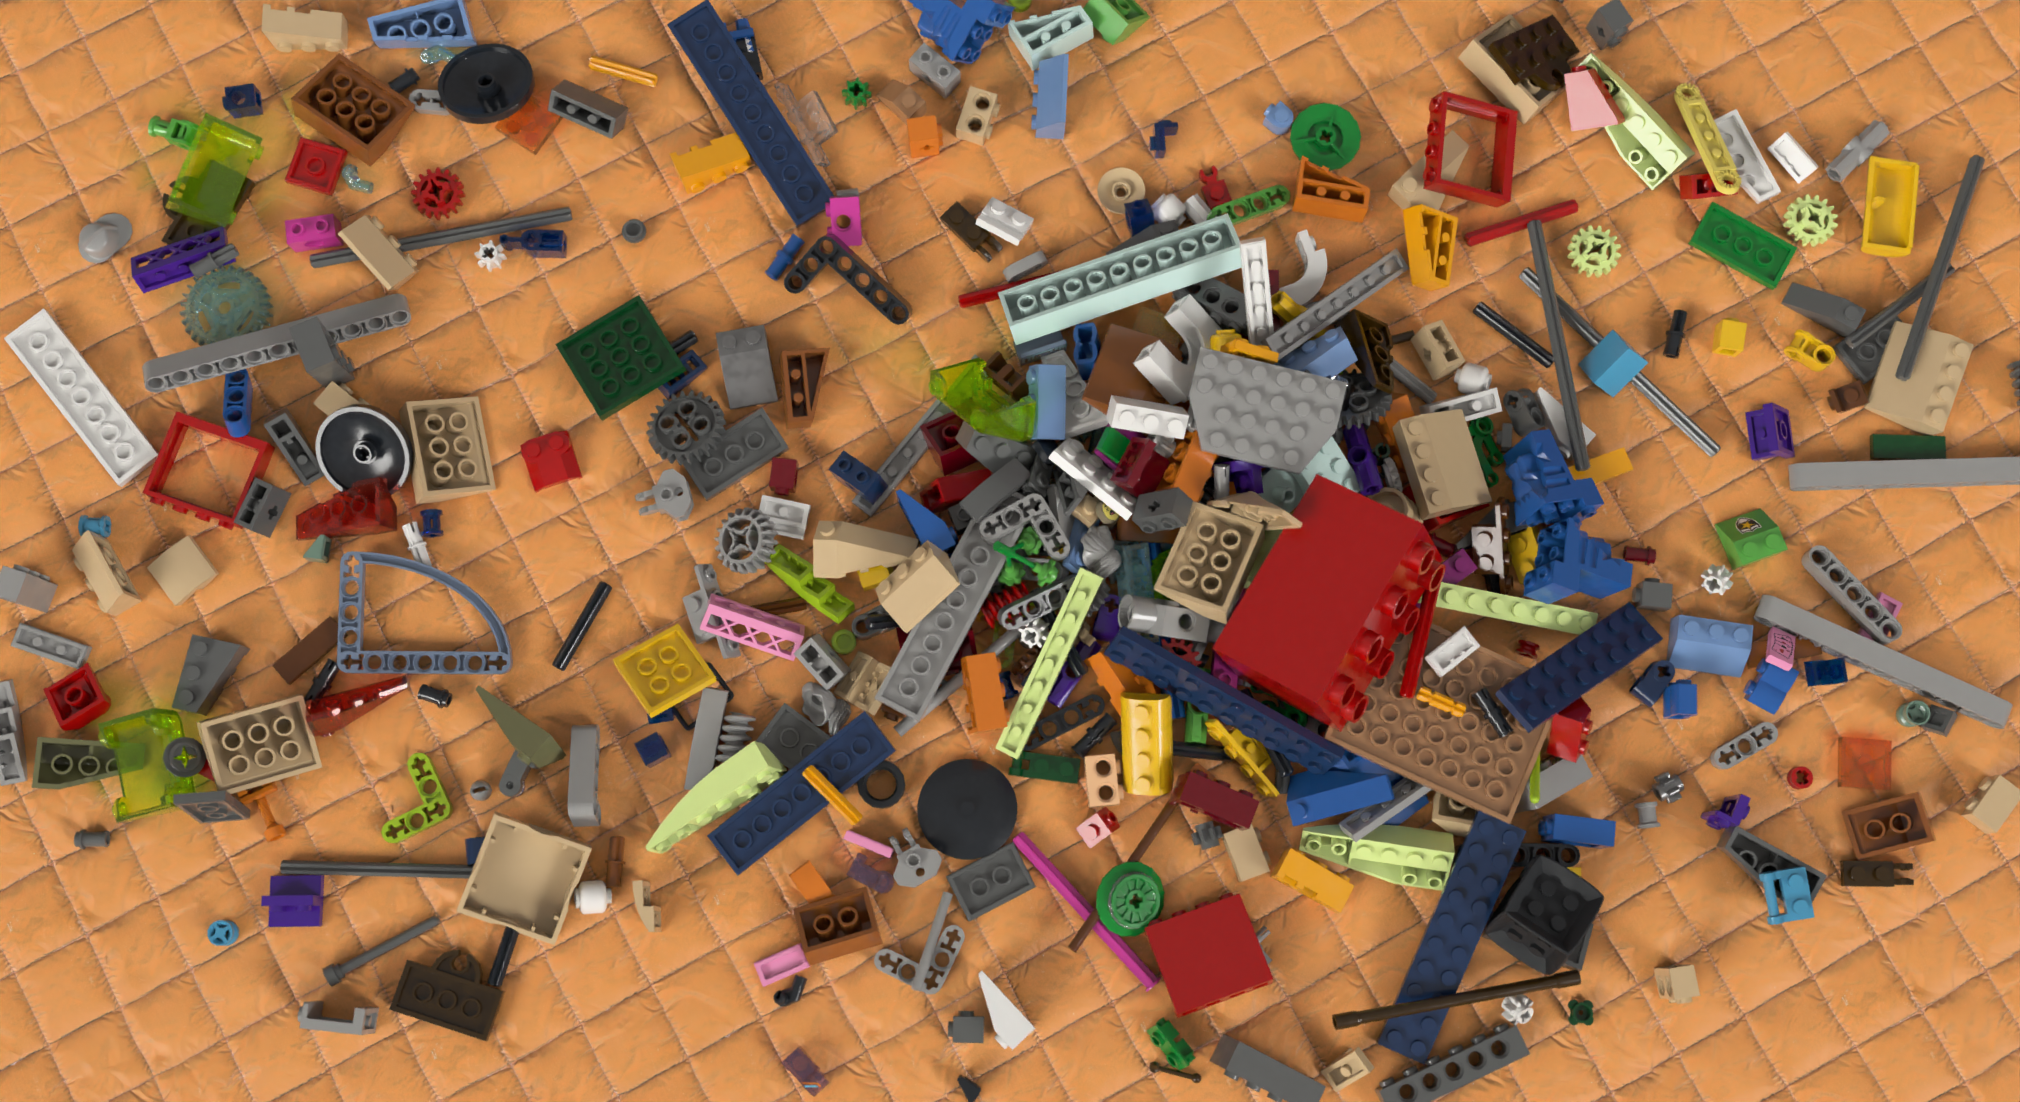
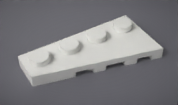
[1714,109,1781,204]
[1041,350,1108,439]

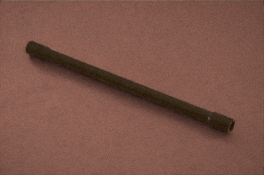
[1332,969,1581,1030]

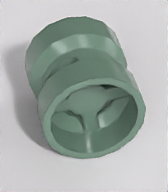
[1896,700,1931,727]

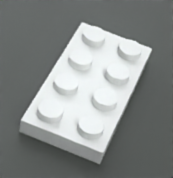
[1049,437,1138,520]

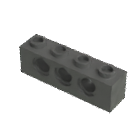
[1172,278,1248,337]

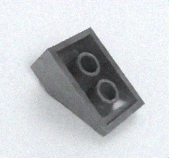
[716,325,778,410]

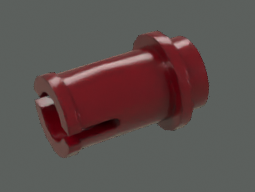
[1429,532,1455,558]
[1623,545,1656,566]

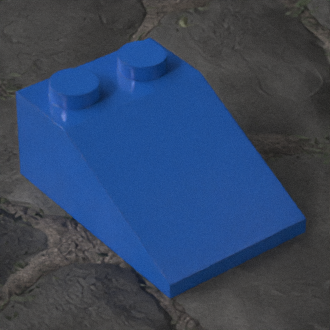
[896,489,958,553]

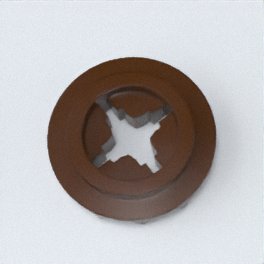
[1011,645,1043,676]

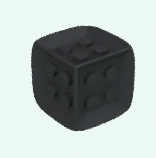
[1485,855,1604,975]

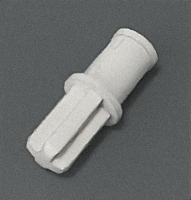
[402,522,432,566]

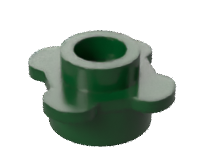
[1568,1000,1594,1026]

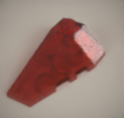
[296,477,397,541]
[306,675,408,737]

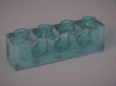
[1114,541,1159,643]

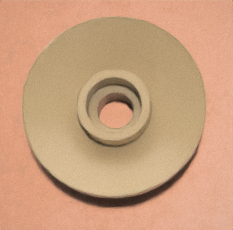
[1097,167,1145,214]

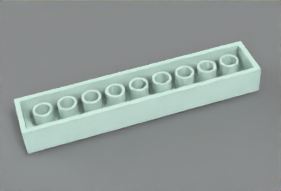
[998,213,1242,345]

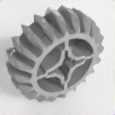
[714,507,779,574]

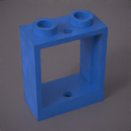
[1538,814,1616,849]

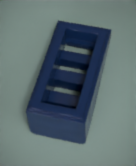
[658,350,708,400]

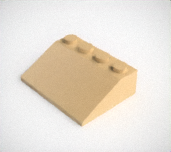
[1458,14,1566,125]
[1864,321,1974,436]
[399,396,496,504]
[1392,409,1492,520]
[1154,501,1265,624]
[196,694,322,794]

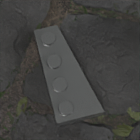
[1716,826,1827,920]
[1210,1034,1326,1102]

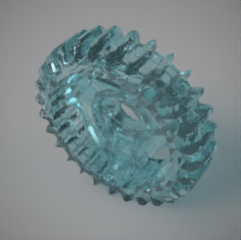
[179,265,273,346]

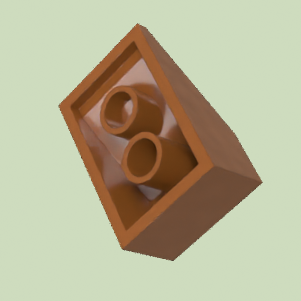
[1842,792,1936,860]

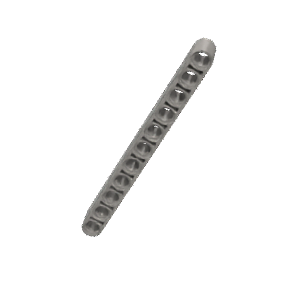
[142,294,411,393]
[1788,457,2020,491]
[1753,595,2013,729]

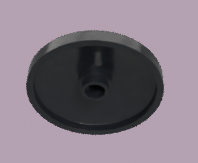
[438,43,535,124]
[315,404,413,501]
[917,759,1017,860]

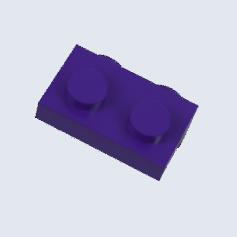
[1700,794,1751,830]

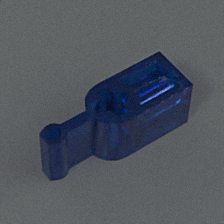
[499,229,568,258]

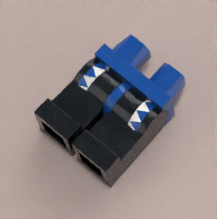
[723,18,764,81]

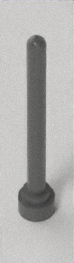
[323,916,440,986]

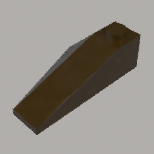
[1334,309,1394,394]

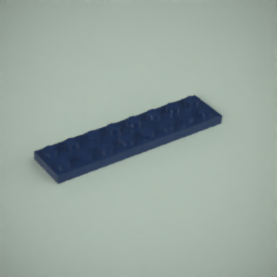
[1495,602,1663,733]
[707,711,897,876]

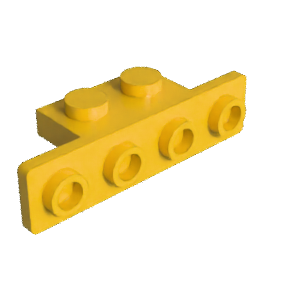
[1507,525,1540,585]
[1205,719,1280,797]

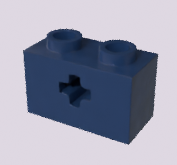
[829,450,888,505]

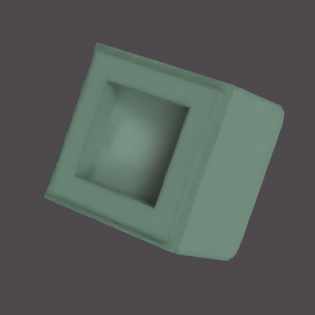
[303,535,332,563]

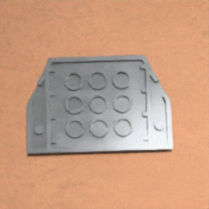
[1188,347,1347,475]

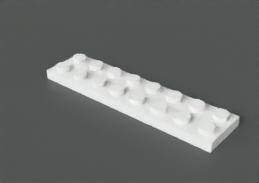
[4,308,159,487]

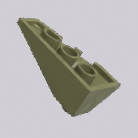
[476,685,566,768]
[32,737,146,790]

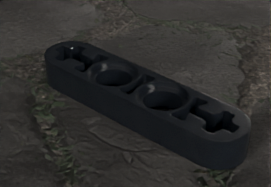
[1023,694,1105,752]

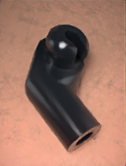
[773,975,807,1007]

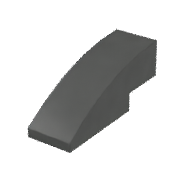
[960,457,1031,524]

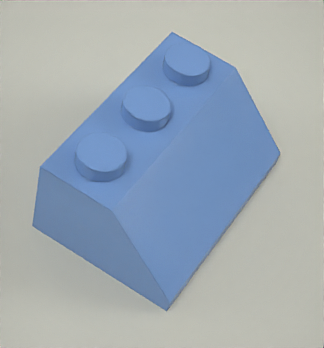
[1031,54,1069,139]
[1026,364,1066,440]
[1667,615,1753,678]

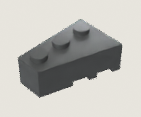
[289,316,356,388]
[956,417,1036,492]
[172,634,250,716]

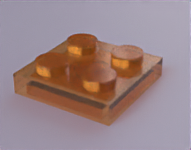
[495,95,563,155]
[1838,737,1892,791]

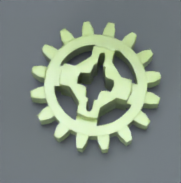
[1783,194,1838,247]
[1567,225,1621,278]

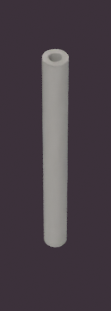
[911,892,953,991]

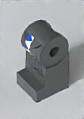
[499,749,539,797]

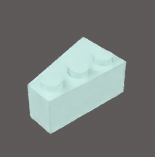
[1008,5,1094,71]

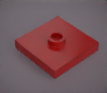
[284,137,348,196]

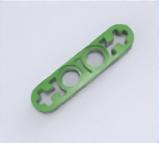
[1207,185,1290,226]

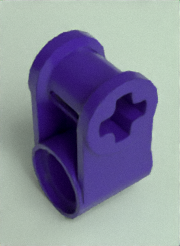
[1092,594,1121,643]

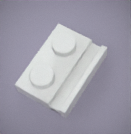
[975,197,1034,246]
[759,495,811,540]

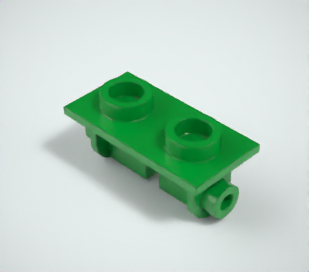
[1146,1017,1196,1071]

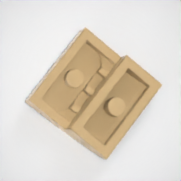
[147,535,219,606]
[833,651,891,716]
[632,880,662,932]

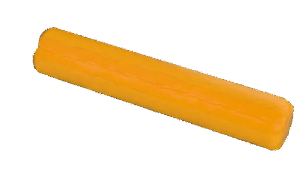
[589,56,658,87]
[802,765,863,825]

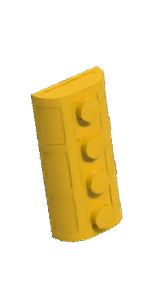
[1861,156,1920,257]
[1120,692,1174,796]

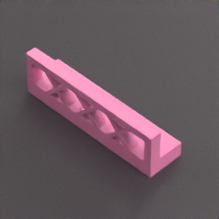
[700,593,805,661]

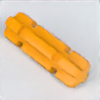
[1416,686,1466,717]

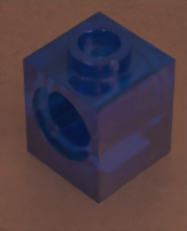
[222,83,263,118]
[1124,198,1155,237]
[635,732,672,768]

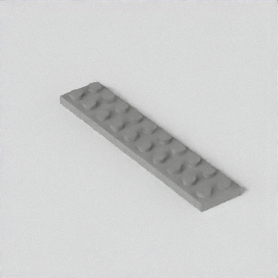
[875,492,1037,723]

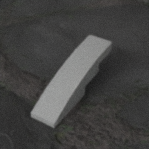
[0,679,28,786]
[684,687,729,790]

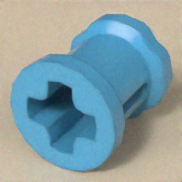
[78,515,112,537]

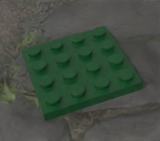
[555,295,686,421]

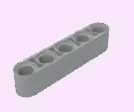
[1801,545,1903,645]

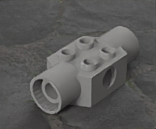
[1118,594,1232,643]

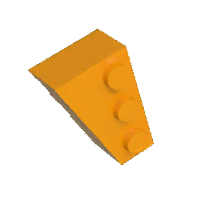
[1270,848,1354,913]

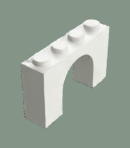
[1133,294,1222,405]

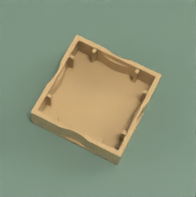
[456,811,592,945]

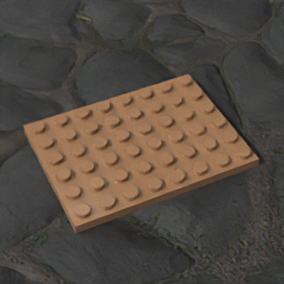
[1323,623,1553,824]

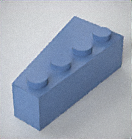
[367,0,478,49]
[1273,326,1358,378]

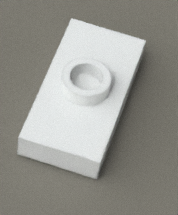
[1767,131,1819,184]
[1424,626,1480,677]

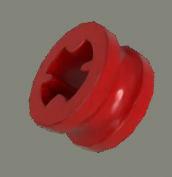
[1515,640,1540,659]
[1787,766,1813,790]

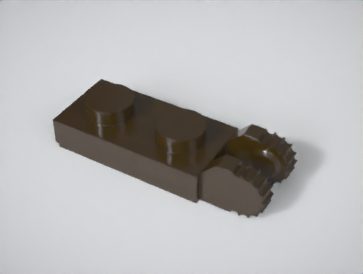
[940,201,1003,262]
[1840,861,1914,887]

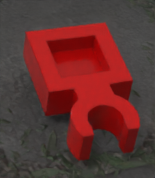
[1199,166,1232,210]

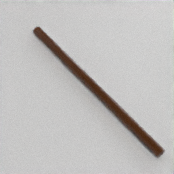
[1068,802,1179,953]

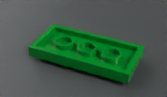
[1688,201,1797,290]

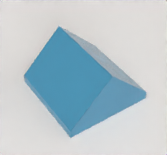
[1578,329,1649,397]

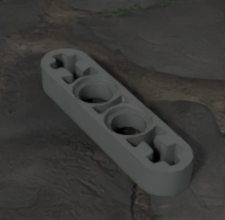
[997,573,1077,630]

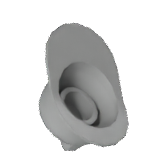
[78,213,132,263]

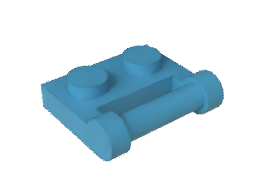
[1759,866,1814,925]

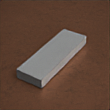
[10,623,92,669]

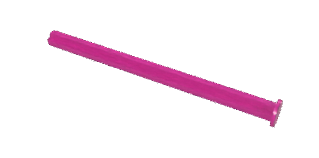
[1013,832,1161,992]

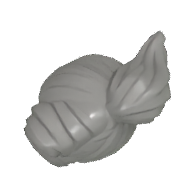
[1080,525,1122,587]
[802,682,851,735]

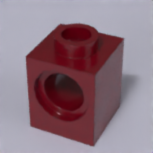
[769,457,799,496]

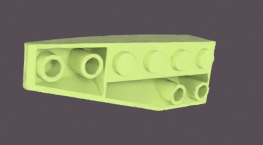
[1578,53,1695,190]
[645,741,788,854]
[1299,824,1455,891]

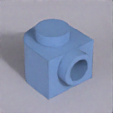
[1263,101,1293,135]

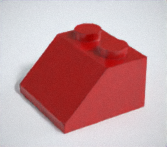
[1547,697,1593,763]

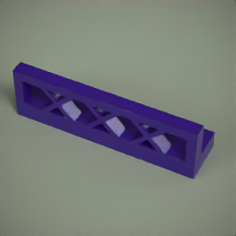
[131,226,236,293]

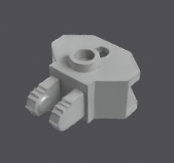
[635,468,694,522]
[888,828,942,888]

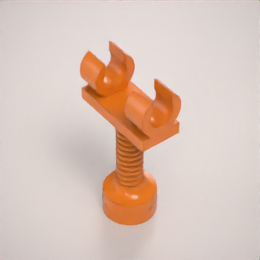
[237,781,287,842]

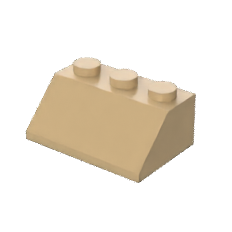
[338,215,419,290]
[72,530,142,616]
[875,540,960,633]

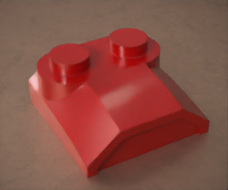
[520,431,583,493]
[43,662,111,731]

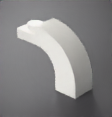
[1279,229,1327,307]

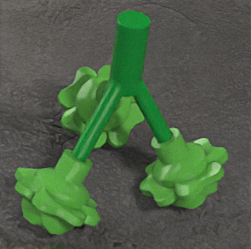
[993,526,1059,587]

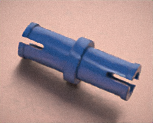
[764,234,805,281]

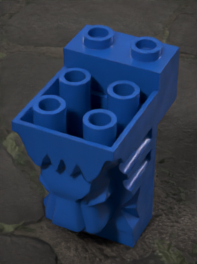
[907,0,1015,64]
[1503,429,1604,527]
[1523,517,1633,604]

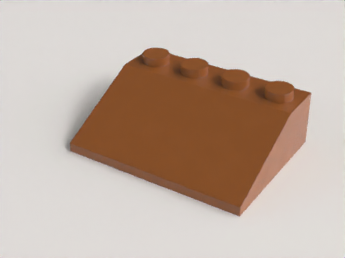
[291,53,415,166]
[1082,323,1183,435]

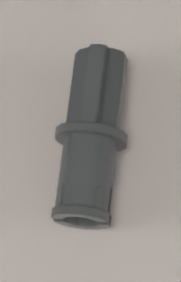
[189,243,239,279]

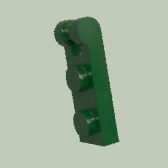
[1008,751,1080,784]

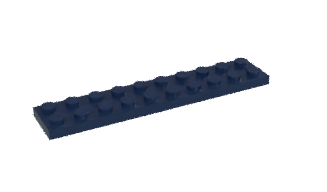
[667,0,834,228]
[1104,626,1345,775]
[1377,811,1526,1065]

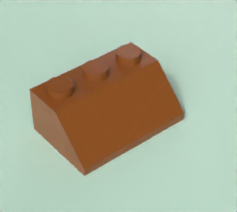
[793,887,883,966]

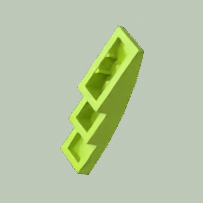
[764,544,855,624]

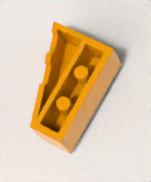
[669,132,752,194]
[1402,204,1458,291]

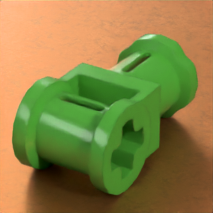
[148,115,202,151]

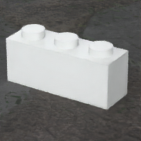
[1106,395,1189,439]

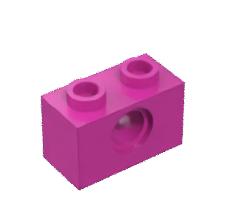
[825,195,862,247]
[285,214,344,252]

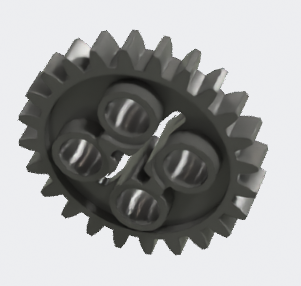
[1326,369,1392,429]
[646,390,726,465]

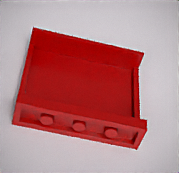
[1145,892,1274,1018]

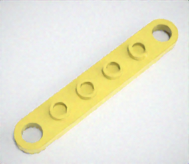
[1674,83,1742,195]

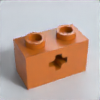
[907,115,943,158]

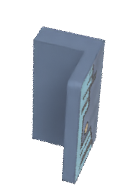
[1013,330,1067,366]

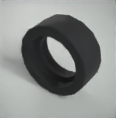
[857,761,905,809]

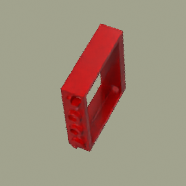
[1423,91,1518,208]
[142,411,275,530]

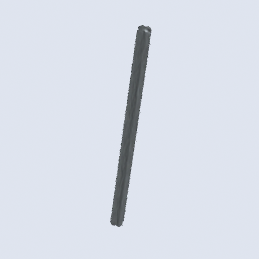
[1895,155,1985,381]
[310,207,572,268]
[1527,220,1590,471]
[1519,267,1721,457]
[280,860,474,879]

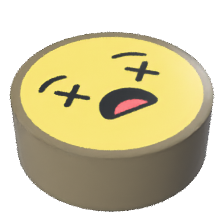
[1096,500,1119,524]

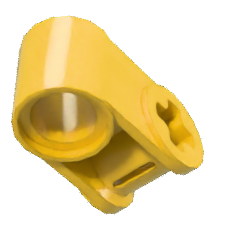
[1784,329,1836,372]

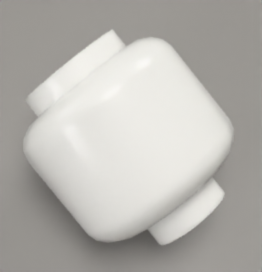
[1151,193,1186,226]
[1454,362,1492,394]
[574,880,612,914]

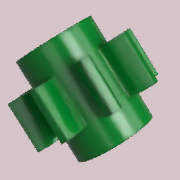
[842,78,872,110]

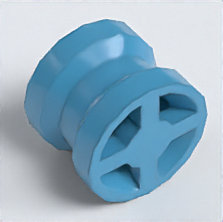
[207,920,239,946]

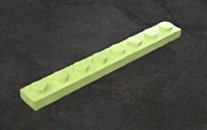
[995,567,1104,759]
[1417,582,1598,635]

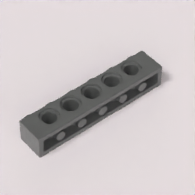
[1375,1022,1530,1102]

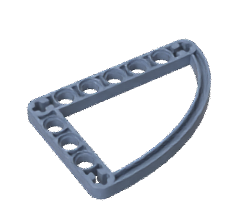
[337,551,513,675]

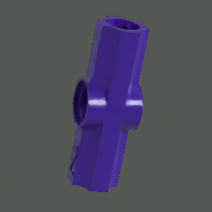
[1342,423,1383,496]
[1047,641,1102,708]

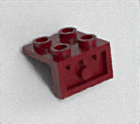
[1110,437,1170,499]

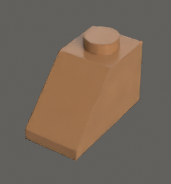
[876,79,927,125]

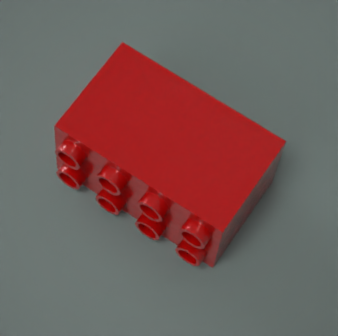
[1213,474,1446,732]

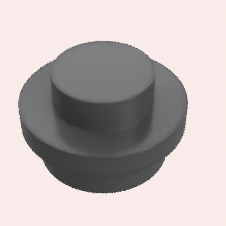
[622,219,646,243]

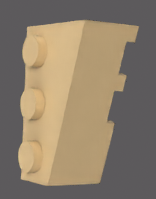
[262,4,349,52]

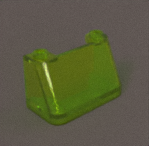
[165,113,264,227]
[928,357,1036,442]
[98,708,196,823]

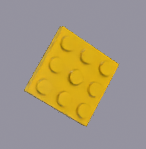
[613,623,717,718]

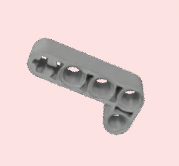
[568,724,601,827]

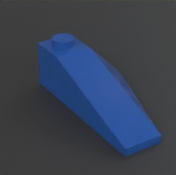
[1286,771,1395,827]

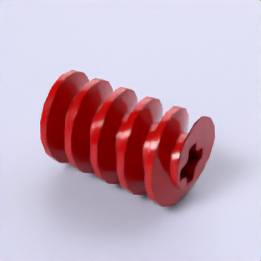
[981,581,1033,629]

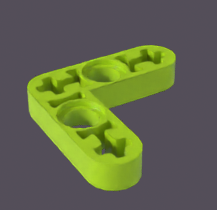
[381,753,453,844]

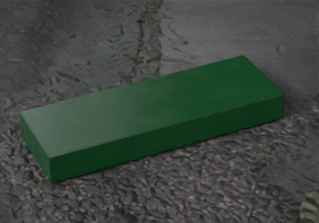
[1870,434,1946,460]

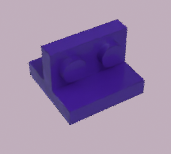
[1745,403,1795,461]
[1211,460,1267,494]
[261,875,324,927]

